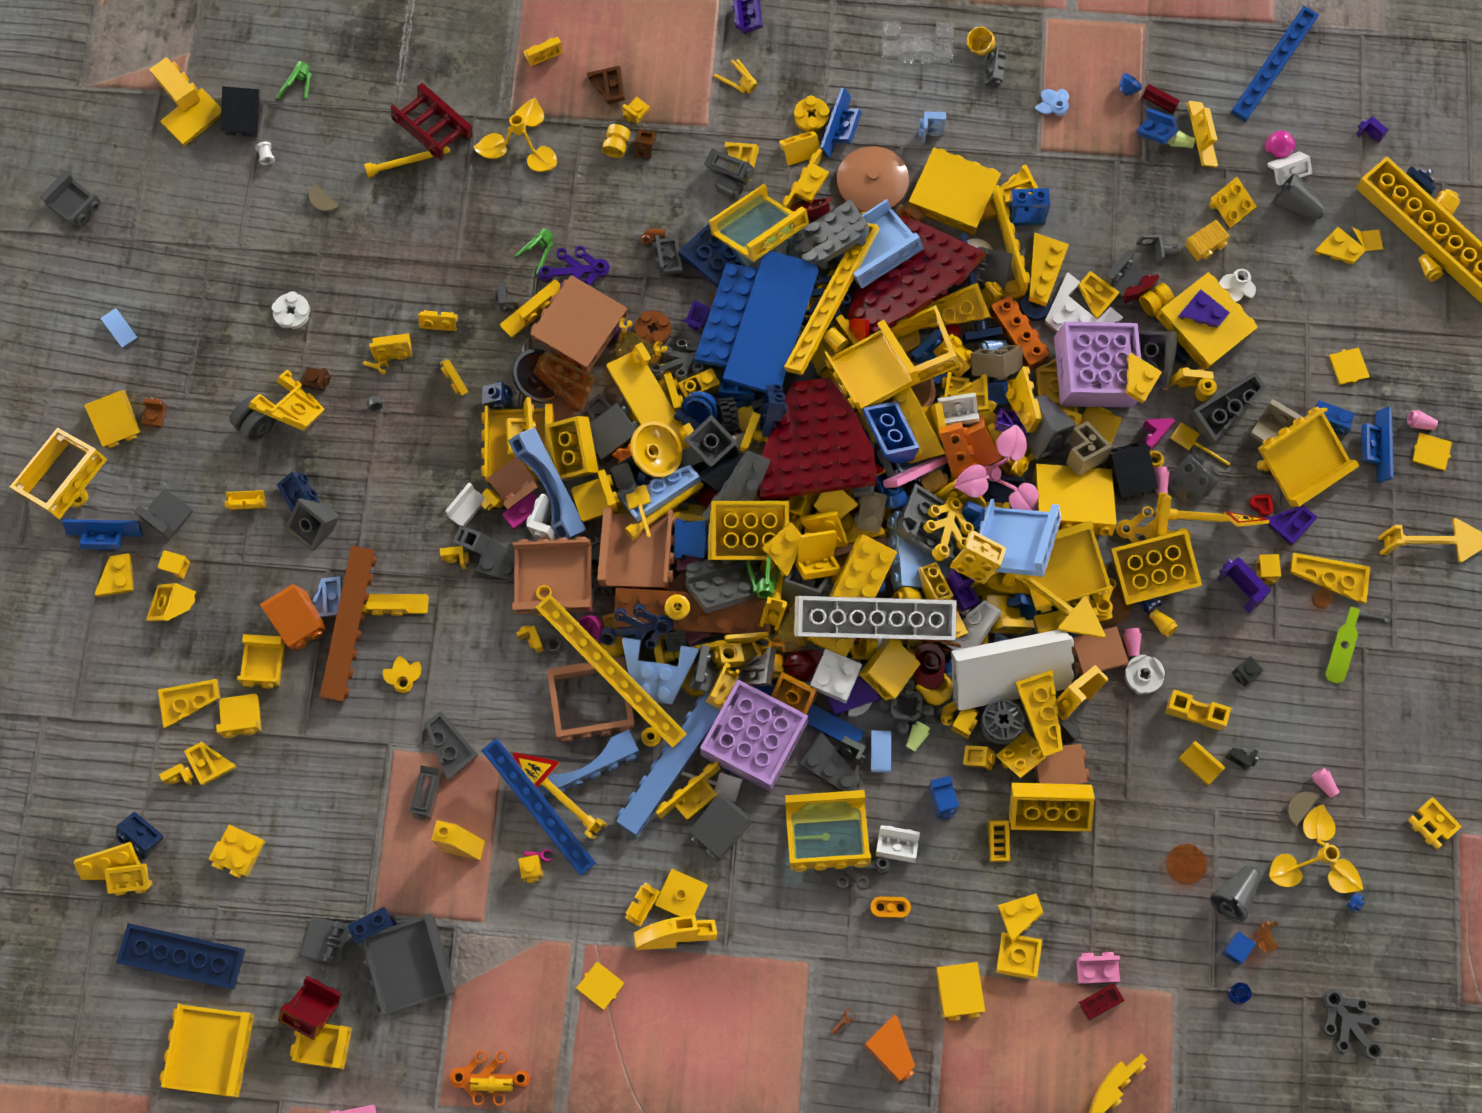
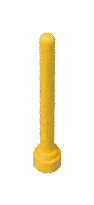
[364,146,450,178]
[625,481,704,541]

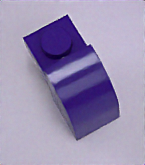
[945,569,980,612]

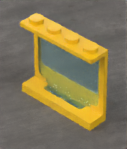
[709,184,809,262]
[785,790,871,872]

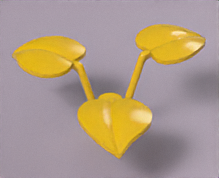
[474,98,557,172]
[1269,805,1363,893]

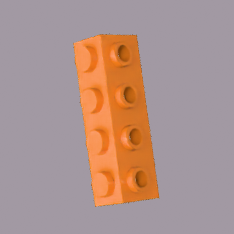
[989,295,1050,371]
[939,422,978,481]

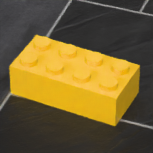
[1009,783,1095,832]

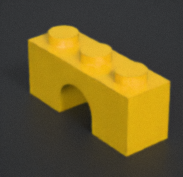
[1165,690,1231,731]

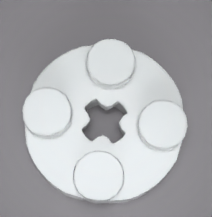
[272,291,310,329]
[1124,655,1165,695]

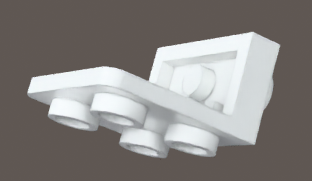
[526,494,557,541]

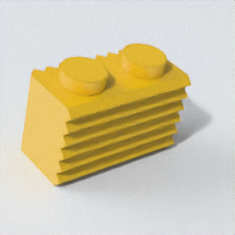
[1185,220,1230,261]

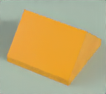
[771,672,818,715]

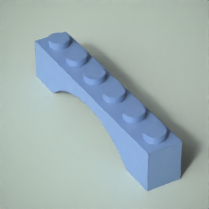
[508,427,586,539]
[538,729,640,800]

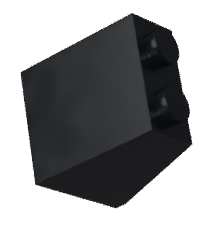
[221,86,261,137]
[1105,442,1158,500]
[697,452,744,493]

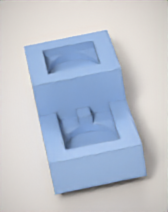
[101,308,138,348]
[871,730,891,773]

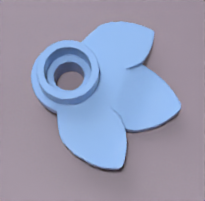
[1035,89,1069,116]

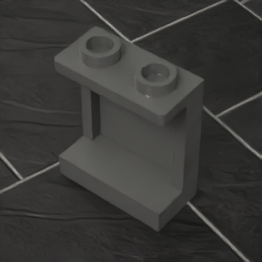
[40,171,101,229]
[590,403,640,463]

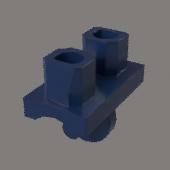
[1406,166,1436,196]

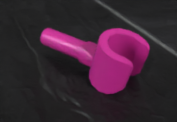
[524,849,552,862]

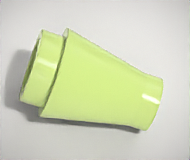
[1167,131,1195,149]
[906,721,930,752]

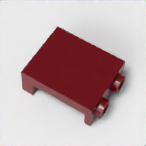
[278,976,342,1040]

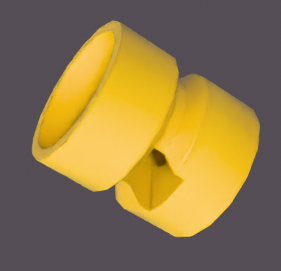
[602,124,631,158]
[1139,283,1175,317]

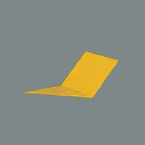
[1352,227,1383,251]

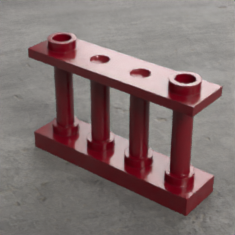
[391,83,473,161]

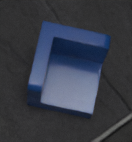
[956,501,985,532]
[1222,931,1255,966]

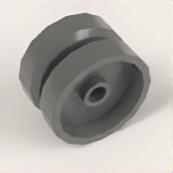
[229,394,278,442]

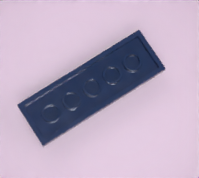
[116,923,246,990]

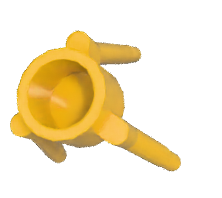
[714,59,758,94]

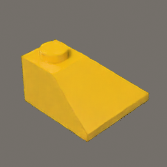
[146,583,196,622]

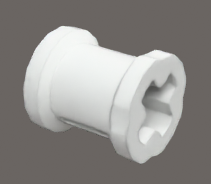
[255,142,275,166]

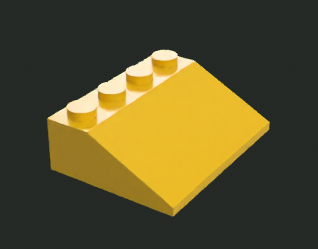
[708,501,789,560]
[1109,529,1202,605]

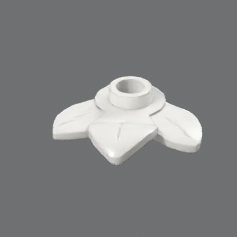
[1219,269,1256,302]

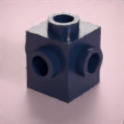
[482,381,513,410]

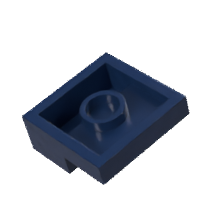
[760,384,787,437]

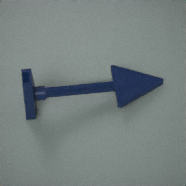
[961,233,1003,344]

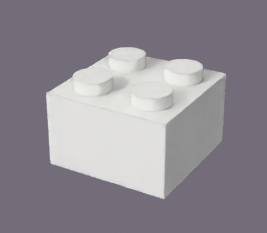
[810,649,862,704]

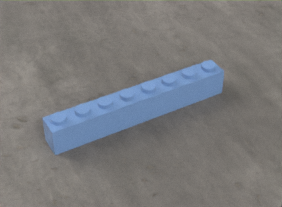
[616,693,721,838]

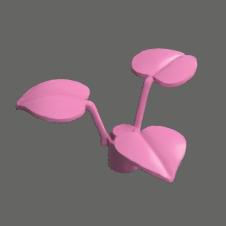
[954,425,1039,511]

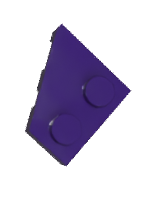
[1178,289,1230,328]
[995,408,1029,437]
[1265,505,1318,546]

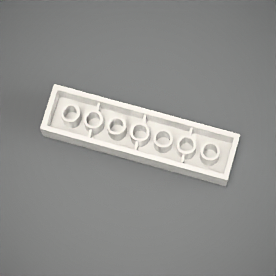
[794,596,956,640]

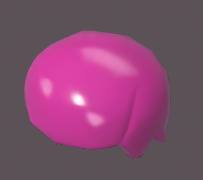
[1265,130,1296,158]
[577,615,605,643]

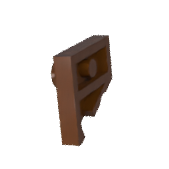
[587,66,626,104]

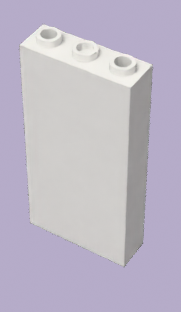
[951,630,1074,711]

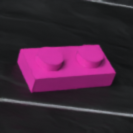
[502,492,537,530]

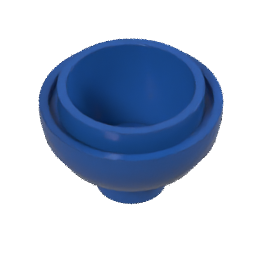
[682,391,719,425]

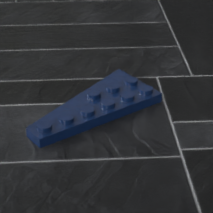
[678,224,745,288]

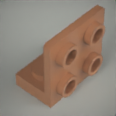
[488,457,540,509]

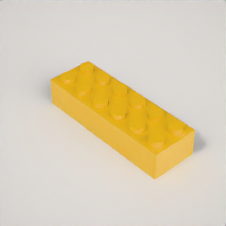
[807,534,897,657]

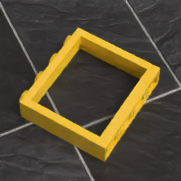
[869,305,961,387]
[10,428,108,520]

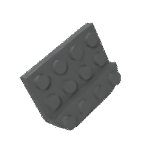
[788,199,870,270]
[896,483,968,568]
[685,558,775,614]

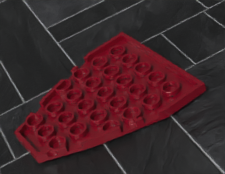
[847,214,986,334]
[759,377,877,501]

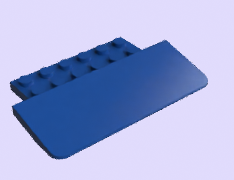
[694,251,818,392]

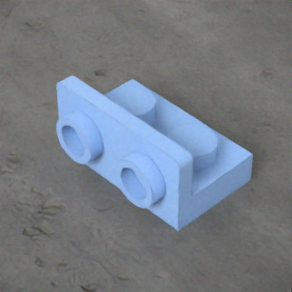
[918,111,946,144]

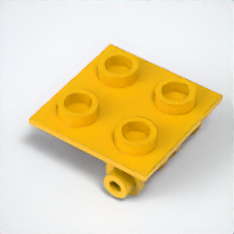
[1209,177,1257,228]
[995,731,1046,778]

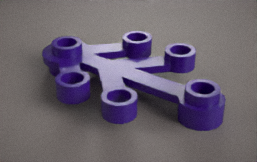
[538,246,610,290]

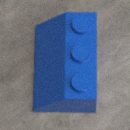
[862,401,920,464]

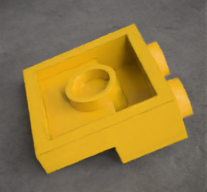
[209,825,266,878]

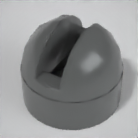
[367,396,383,412]

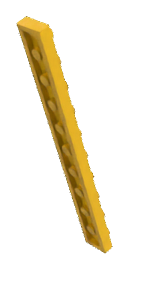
[784,223,880,375]
[535,594,687,748]

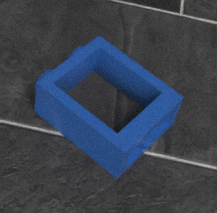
[1008,188,1050,226]

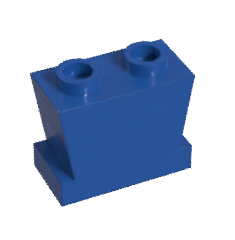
[674,519,709,560]
[928,776,959,820]

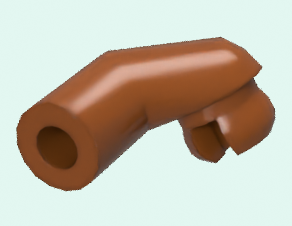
[640,228,665,245]

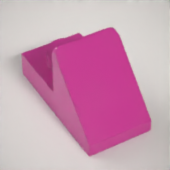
[1143,418,1175,451]

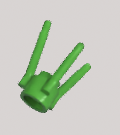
[276,61,312,100]
[515,228,554,275]
[746,557,779,599]

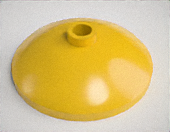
[630,421,682,477]

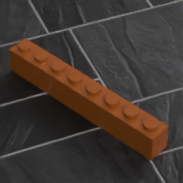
[320,545,377,703]

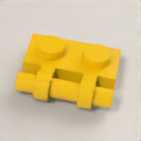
[1407,797,1462,850]

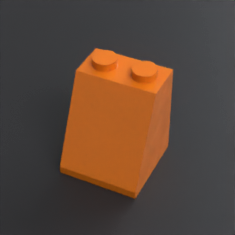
[943,415,1002,467]
[260,584,328,650]
[863,1014,915,1083]

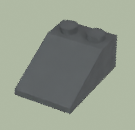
[1138,330,1178,388]

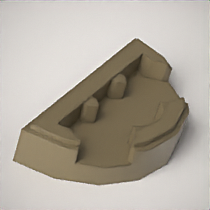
[309,183,340,213]
[1287,791,1319,827]

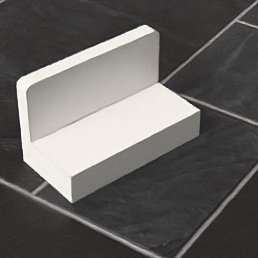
[1267,152,1312,186]
[445,483,485,527]

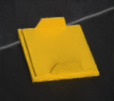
[1079,407,1122,445]

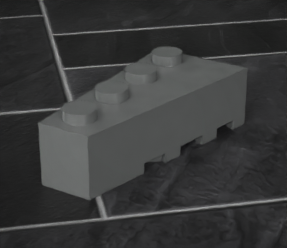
[1188,372,1266,446]
[702,450,770,521]

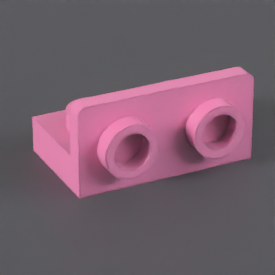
[1076,952,1120,984]

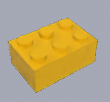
[545,416,599,481]

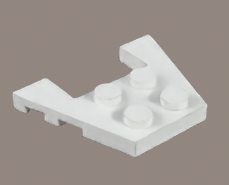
[1044,272,1123,333]

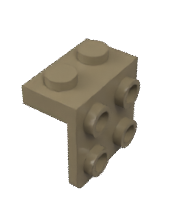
[1251,399,1304,442]
[854,492,887,533]

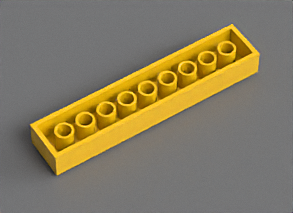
[1356,156,1482,304]

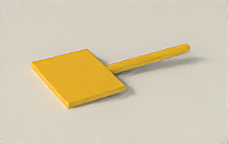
[1170,422,1230,466]
[625,484,651,538]

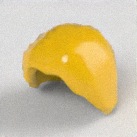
[915,673,953,706]

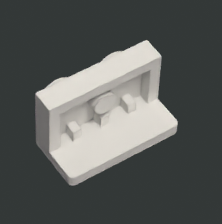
[938,393,980,426]
[876,825,920,863]

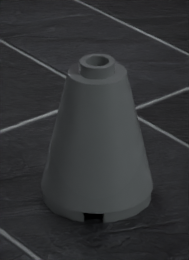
[1272,174,1326,221]
[1210,866,1261,923]

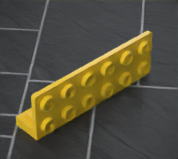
[981,185,1030,300]
[606,342,694,450]

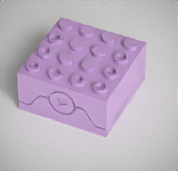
[1054,322,1141,408]
[700,680,808,793]

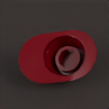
[791,197,832,221]
[914,643,945,690]
[782,650,823,682]

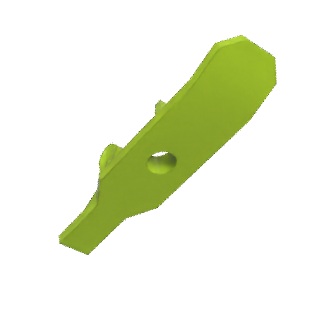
[1325,606,1360,684]

